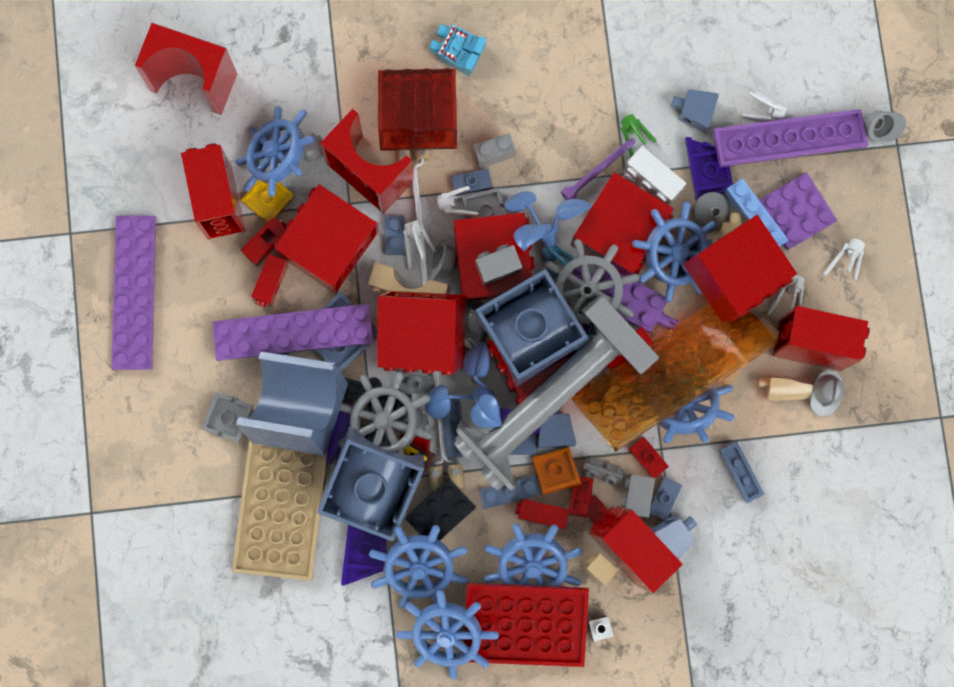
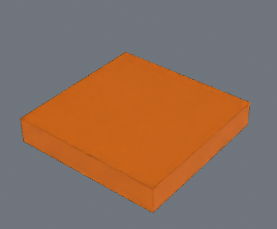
[531,447,581,495]

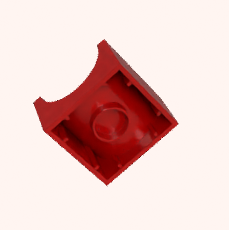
[134,23,237,115]
[320,108,414,214]

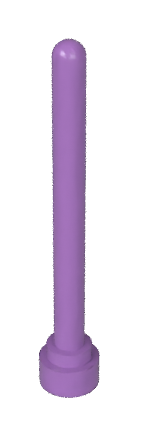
[560,138,636,200]

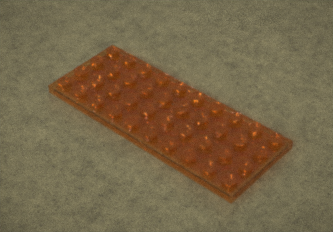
[571,304,778,452]

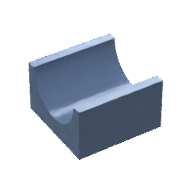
[475,269,588,387]
[236,352,348,456]
[317,426,424,542]

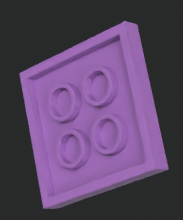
[759,172,838,251]

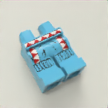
[429,24,487,76]

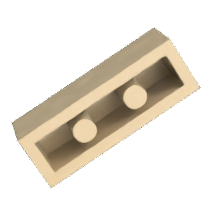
[582,553,618,585]

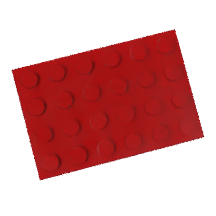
[464,583,589,667]

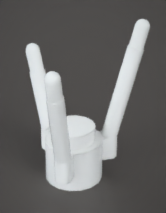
[741,91,787,121]
[438,186,483,216]
[403,220,436,270]
[823,239,865,280]
[767,275,805,315]

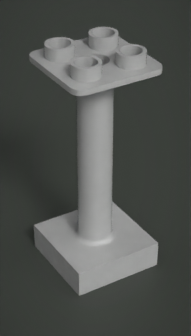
[454,295,659,491]

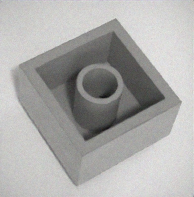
[475,244,522,286]

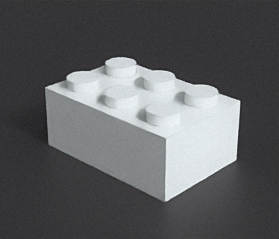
[623,146,687,206]

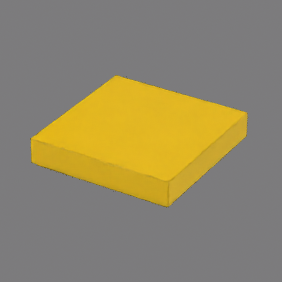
[240,171,295,222]

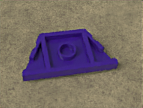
[685,137,733,201]
[341,525,387,586]

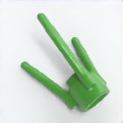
[621,114,657,158]

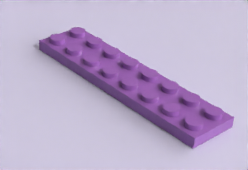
[712,109,868,168]
[112,216,156,370]
[212,304,374,361]

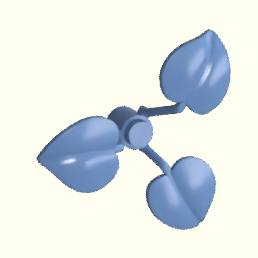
[504,191,592,252]
[425,342,502,428]

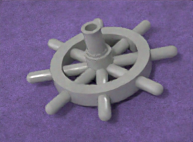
[545,239,640,334]
[339,371,433,455]

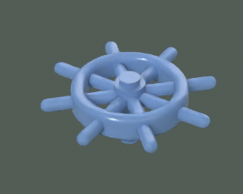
[235,106,316,197]
[632,202,717,302]
[637,365,735,443]
[483,523,583,586]
[369,525,469,609]
[396,590,499,679]

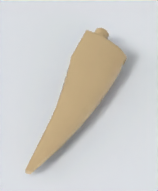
[757,377,814,401]

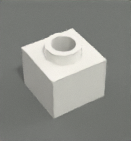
[587,616,613,642]

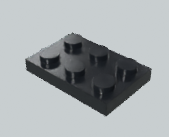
[405,478,476,541]

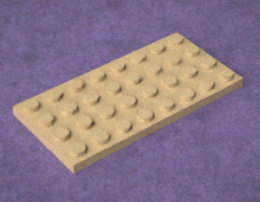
[232,440,328,581]

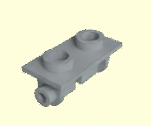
[581,456,624,486]

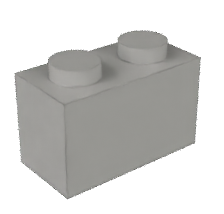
[473,133,516,169]
[621,474,655,518]

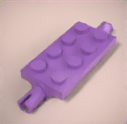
[572,265,679,334]

